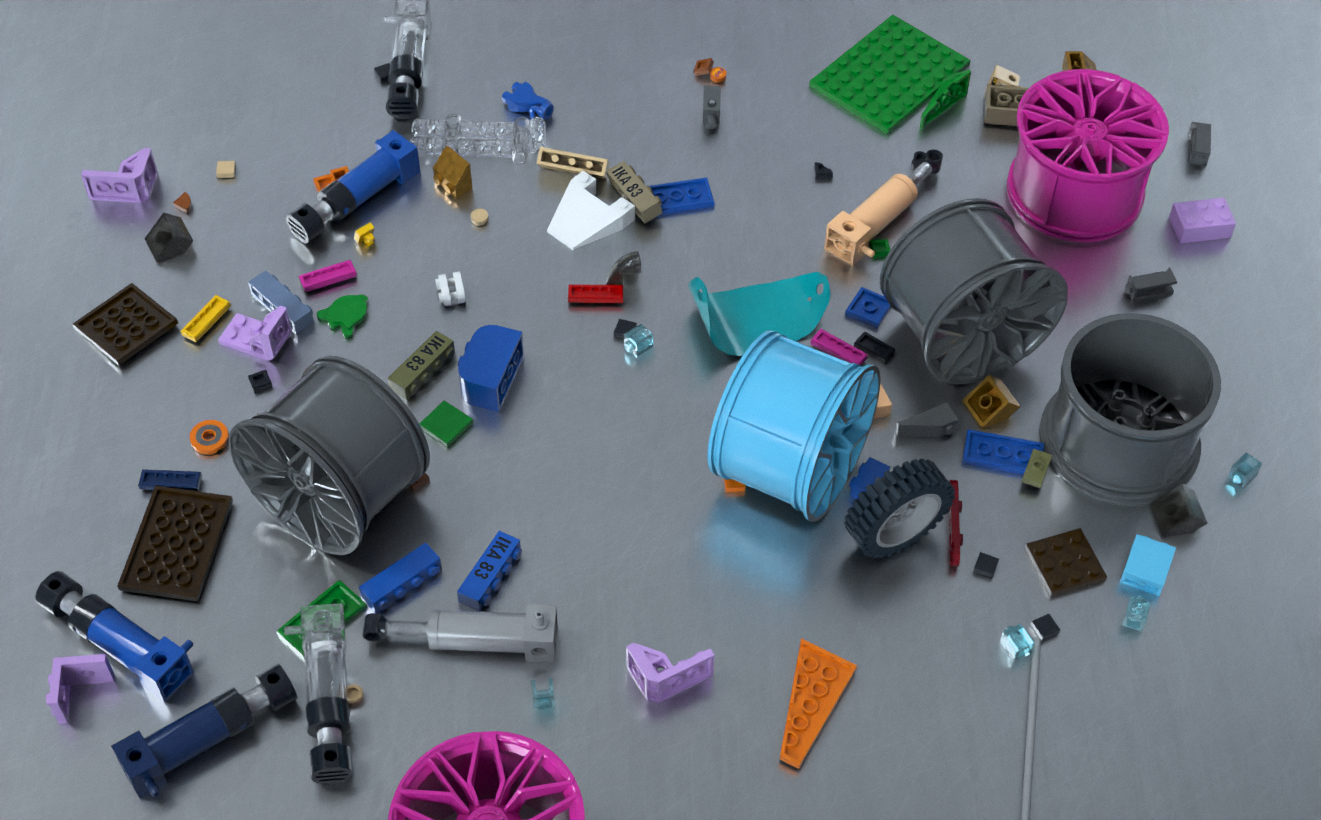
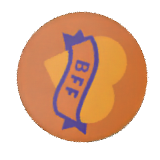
[710,67,727,83]

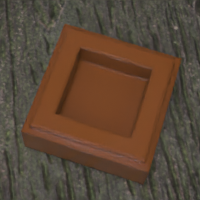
[693,58,714,76]

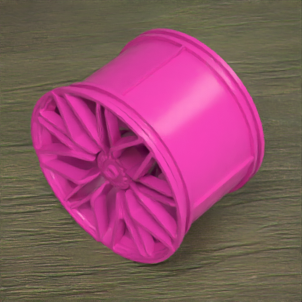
[1007,69,1169,242]
[388,731,585,820]

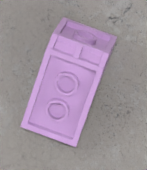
[81,148,158,203]
[218,306,292,361]
[626,643,715,703]

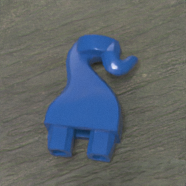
[502,81,554,120]

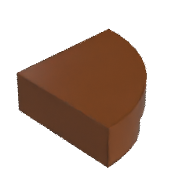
[173,192,191,214]

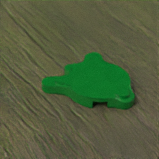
[317,294,368,338]

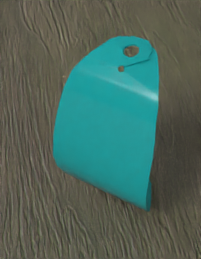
[688,272,831,356]

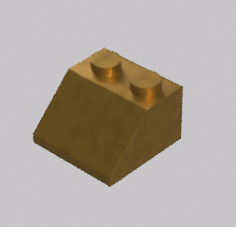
[433,145,473,199]
[962,375,1021,428]

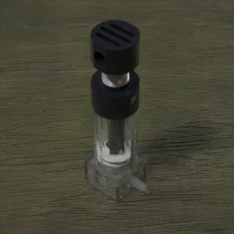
[383,0,432,119]
[284,603,353,785]

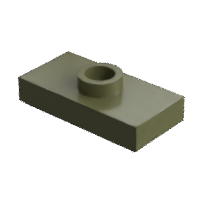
[1022,449,1052,488]

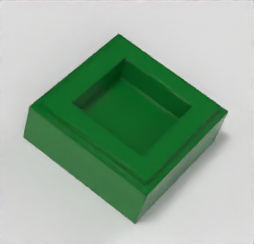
[869,238,891,258]

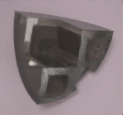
[605,251,641,285]

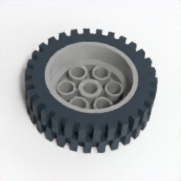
[844,459,955,558]

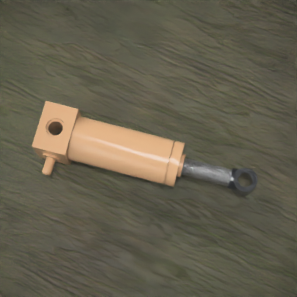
[824,149,943,266]

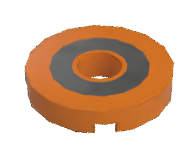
[189,420,229,455]

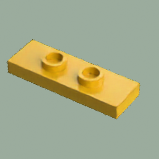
[180,295,231,342]

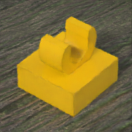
[354,222,375,247]

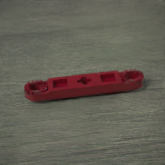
[948,480,963,567]

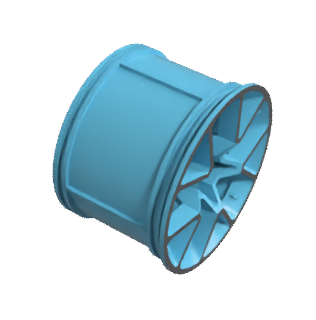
[707,330,881,522]

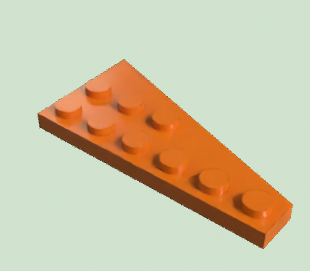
[780,638,857,769]

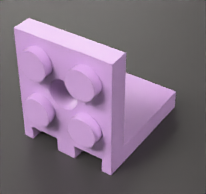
[46,654,115,724]

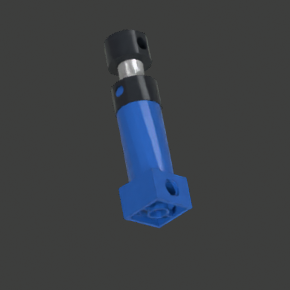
[286,130,421,244]
[35,571,194,702]

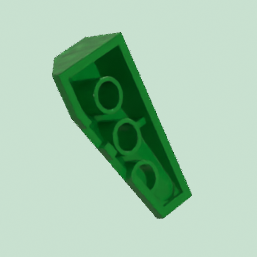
[920,70,971,128]

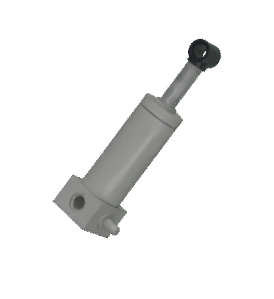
[362,604,558,663]

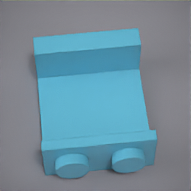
[1120,534,1176,596]

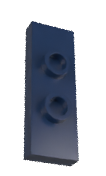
[138,469,202,491]

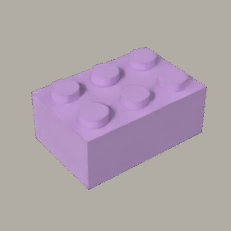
[1169,197,1236,244]

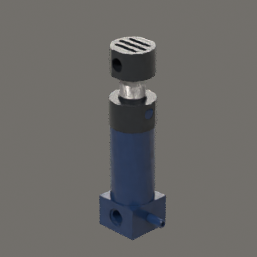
[111,663,298,799]

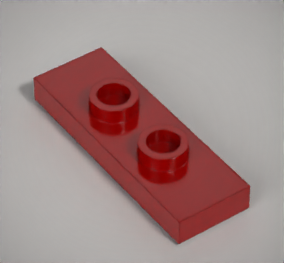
[568,284,623,303]

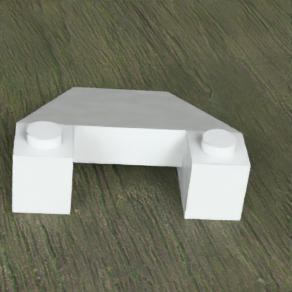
[547,171,635,250]

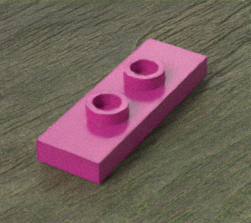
[299,259,357,292]
[810,329,868,366]

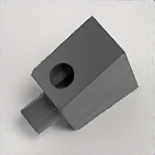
[703,85,721,129]

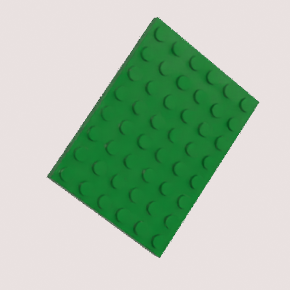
[809,14,971,134]

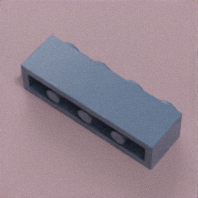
[248,270,314,334]

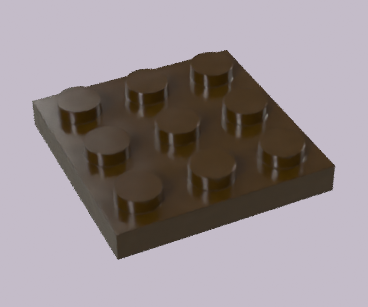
[1025,528,1107,597]

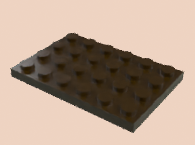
[117,486,233,601]

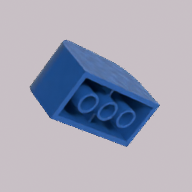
[458,325,524,412]

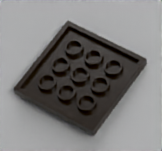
[73,283,178,365]

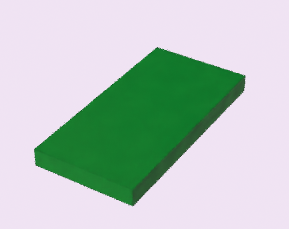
[276,580,367,659]

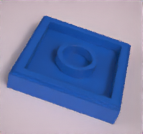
[845,287,892,329]

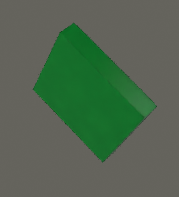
[419,400,473,447]

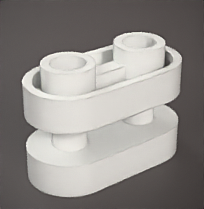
[435,271,466,306]

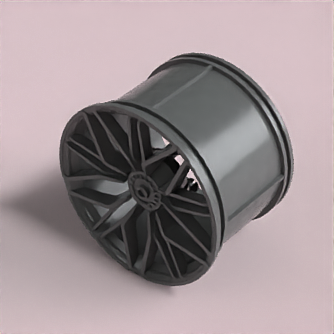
[880,198,1068,384]
[1039,313,1221,506]
[228,356,430,555]

